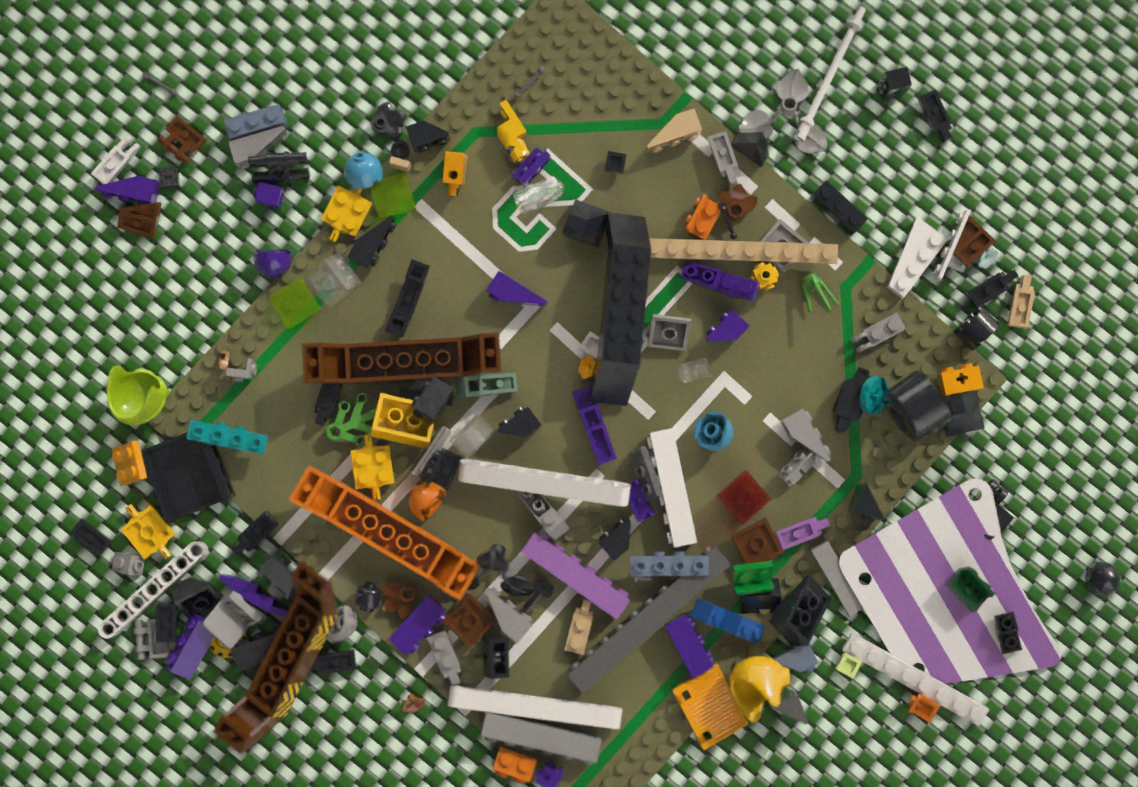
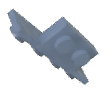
[630,552,709,576]

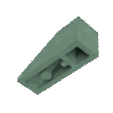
[454,373,518,399]

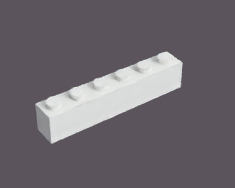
[646,428,697,547]

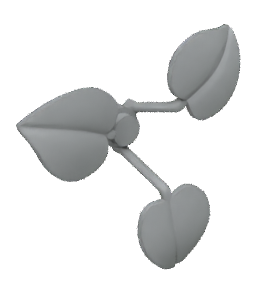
[739,69,827,154]

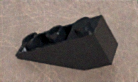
[347,215,397,270]
[231,625,281,672]

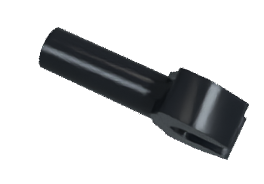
[523,579,554,613]

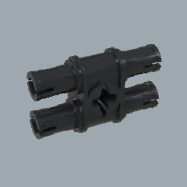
[248,151,310,185]

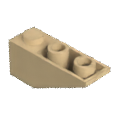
[646,108,702,153]

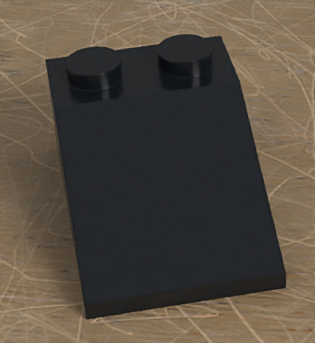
[769,575,831,646]

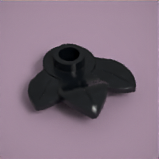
[371,102,407,138]

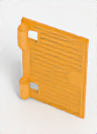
[672,664,748,751]

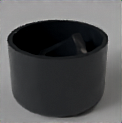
[883,371,952,442]

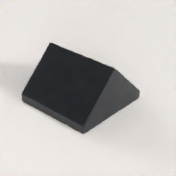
[848,483,885,520]
[741,578,782,614]

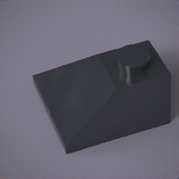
[562,199,609,248]
[943,391,985,437]
[171,578,222,619]

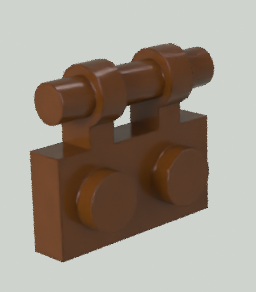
[157,115,207,165]

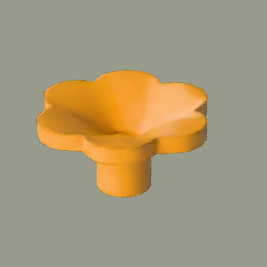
[578,355,596,379]

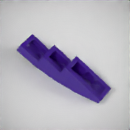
[572,386,617,465]
[219,573,289,618]

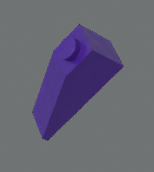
[486,271,548,307]

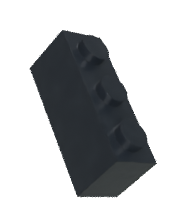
[810,180,868,236]

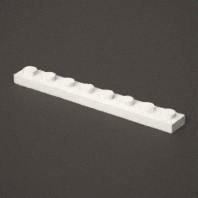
[842,632,989,726]

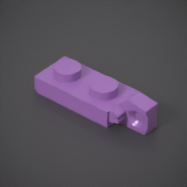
[775,517,830,550]

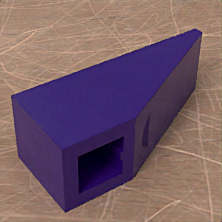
[95,176,160,205]

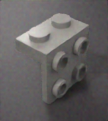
[202,591,262,649]

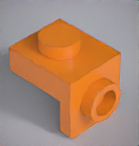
[908,693,941,723]

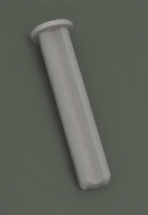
[410,426,451,480]

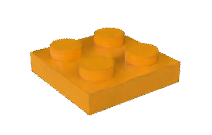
[112,440,147,486]

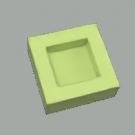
[835,652,862,679]

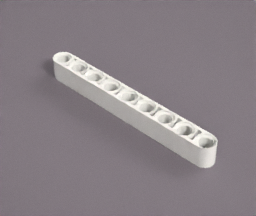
[458,459,630,506]
[448,685,622,729]

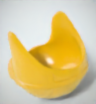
[729,656,790,722]

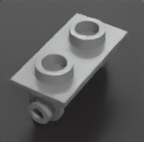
[777,448,816,487]

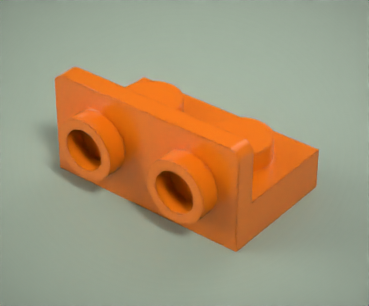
[684,195,721,240]

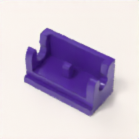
[628,480,655,522]
[535,762,564,787]

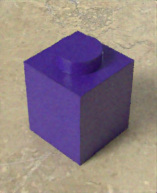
[254,182,285,209]

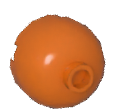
[409,482,447,521]

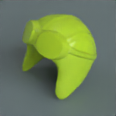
[106,366,170,425]

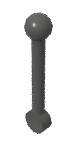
[515,67,545,97]
[143,72,177,96]

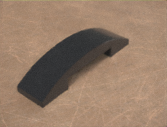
[385,259,430,338]

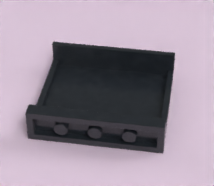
[141,432,236,523]

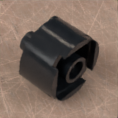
[953,306,1000,351]

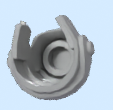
[326,606,357,642]

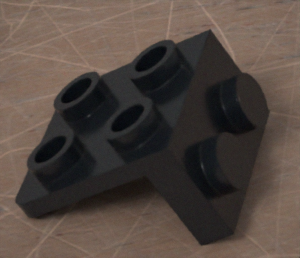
[424,448,463,491]

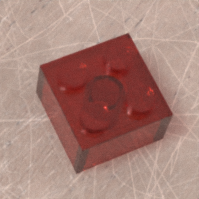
[715,470,772,525]

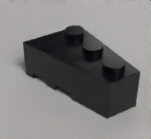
[256,555,296,603]

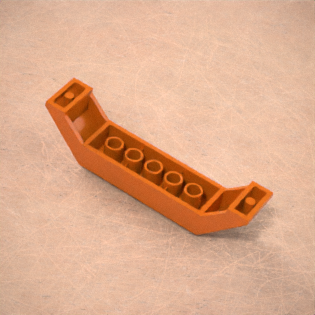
[289,465,480,600]

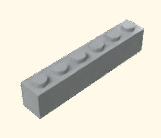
[481,712,602,765]

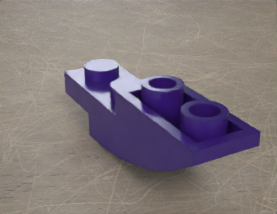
[680,261,760,302]

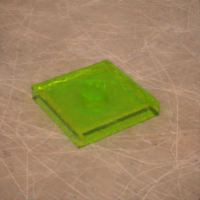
[370,172,416,220]
[268,277,321,330]

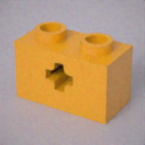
[937,363,984,397]

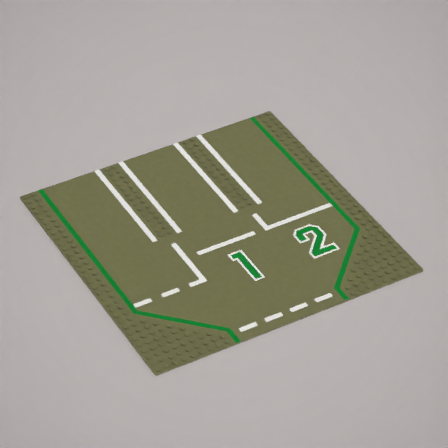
[148,0,1006,787]

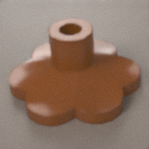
[401,694,425,713]

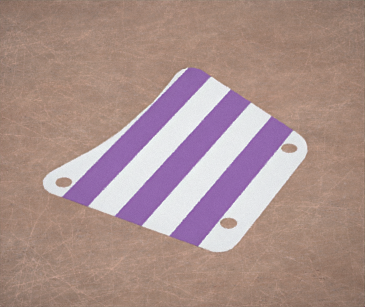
[839,478,1061,684]

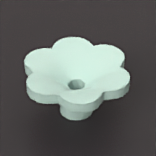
[978,247,999,269]

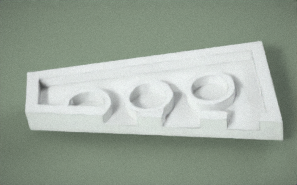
[887,216,948,299]

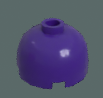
[252,249,292,279]

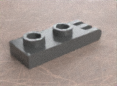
[630,446,663,501]

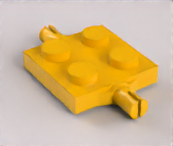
[321,186,373,242]
[350,434,394,500]
[121,504,177,560]

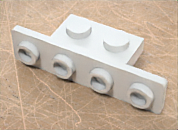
[933,209,971,282]

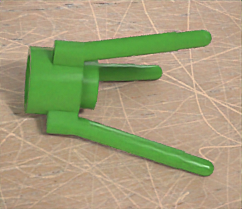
[801,272,839,313]

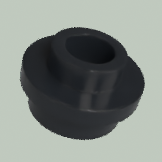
[391,141,410,159]

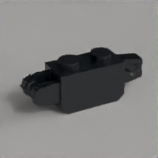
[832,367,870,433]

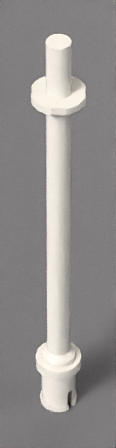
[793,6,866,142]

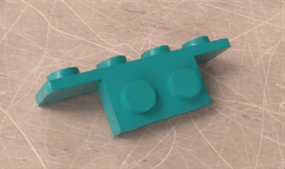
[187,420,268,455]

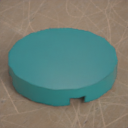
[859,376,889,414]

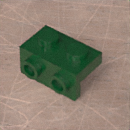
[946,566,995,613]

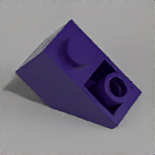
[705,310,750,343]

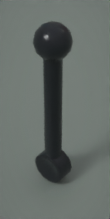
[718,202,737,240]

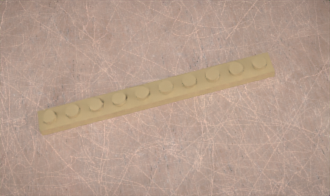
[649,238,838,264]

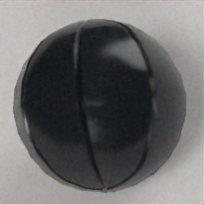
[1085,561,1121,596]

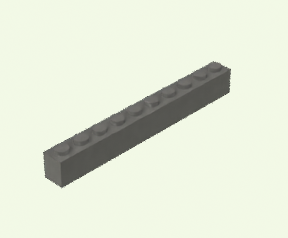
[567,546,731,693]

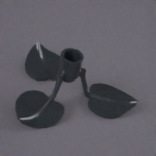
[466,544,535,596]

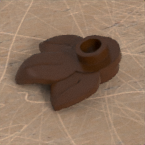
[719,184,757,221]
[381,581,417,619]

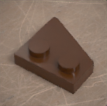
[117,202,162,239]
[954,216,996,268]

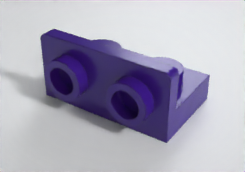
[512,148,551,188]

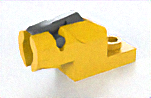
[496,100,530,164]

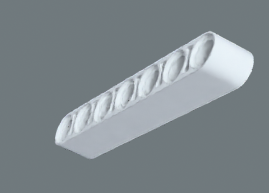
[98,542,208,638]

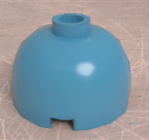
[344,152,384,189]
[694,411,734,451]

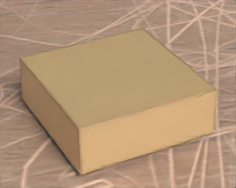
[389,156,411,172]

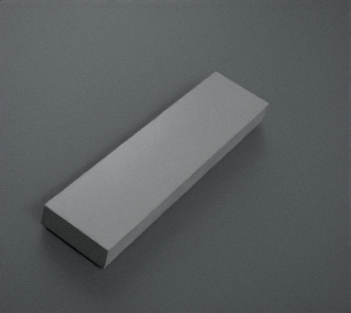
[810,540,863,616]

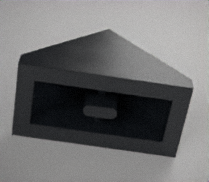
[731,132,769,167]

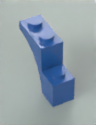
[690,598,765,644]

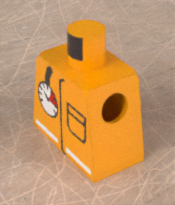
[443,151,468,196]

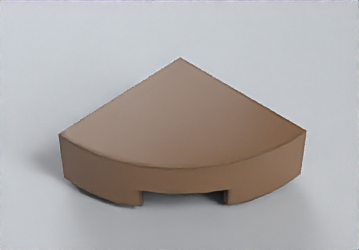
[217,350,229,370]

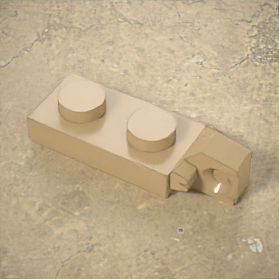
[1007,275,1035,329]
[564,599,593,655]

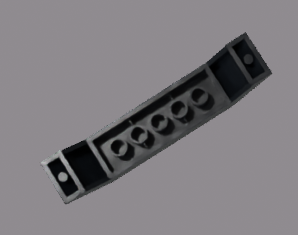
[589,212,651,406]

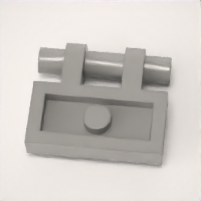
[133,619,171,660]

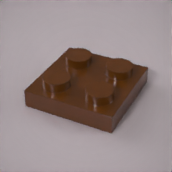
[731,518,784,564]
[442,592,497,648]

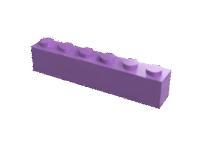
[521,532,630,619]

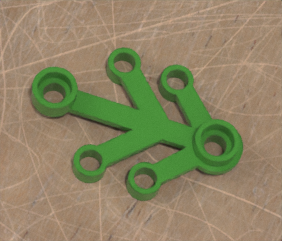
[326,392,380,447]

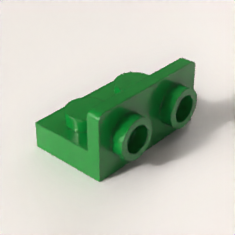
[732,561,774,596]

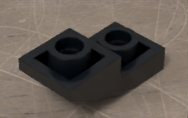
[994,611,1023,654]

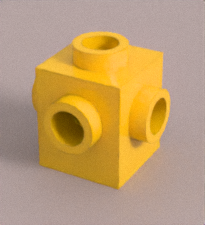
[750,262,779,291]

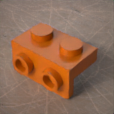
[492,747,537,785]

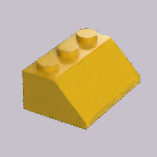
[370,393,434,449]

